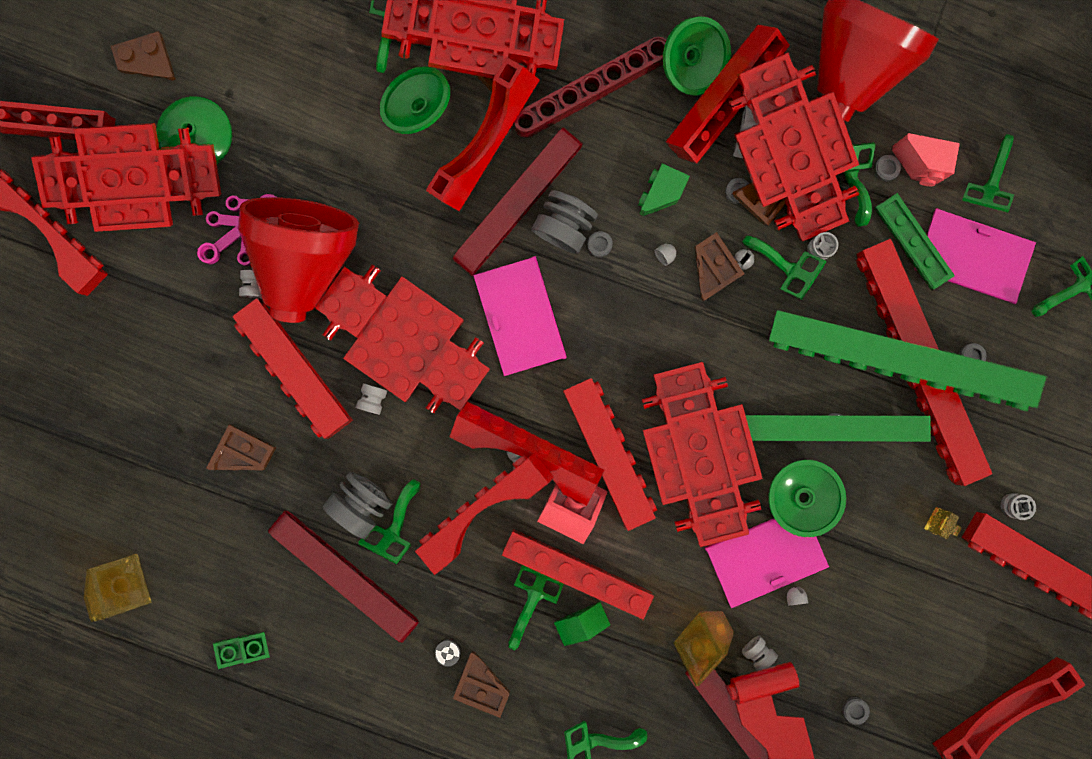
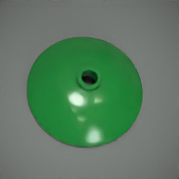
[663,16,731,95]
[380,67,450,134]
[156,96,232,164]
[768,460,846,537]

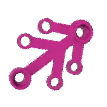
[197,194,276,266]

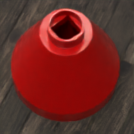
[817,0,939,122]
[238,197,359,323]

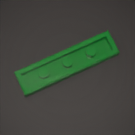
[874,193,955,291]

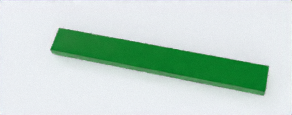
[745,415,931,442]

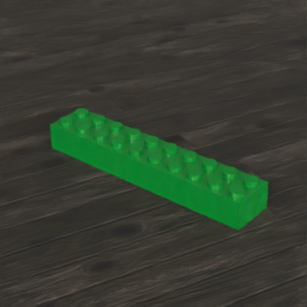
[769,310,1046,411]

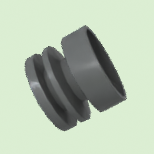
[531,190,598,254]
[322,471,393,539]

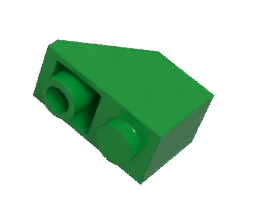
[638,164,690,216]

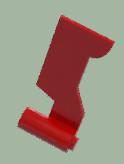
[727,662,815,759]

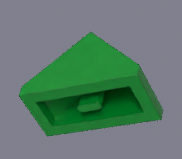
[554,601,610,646]

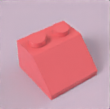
[892,133,960,186]
[537,483,608,544]

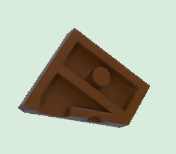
[111,31,176,81]
[206,425,276,470]

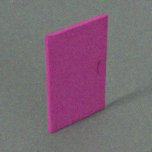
[914,208,1036,304]
[474,256,567,376]
[705,518,829,608]

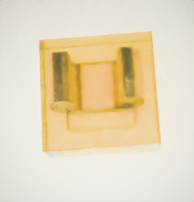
[924,507,961,539]

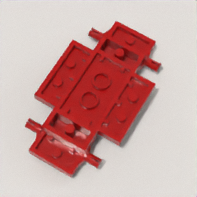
[382,0,564,79]
[729,53,859,242]
[31,123,221,232]
[315,265,490,413]
[642,362,762,547]

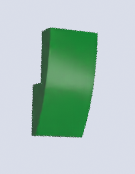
[213,632,270,669]

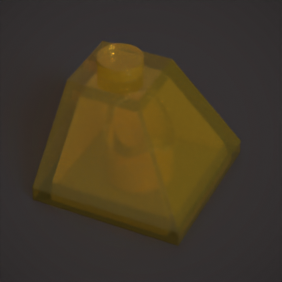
[84,554,152,622]
[674,611,734,686]

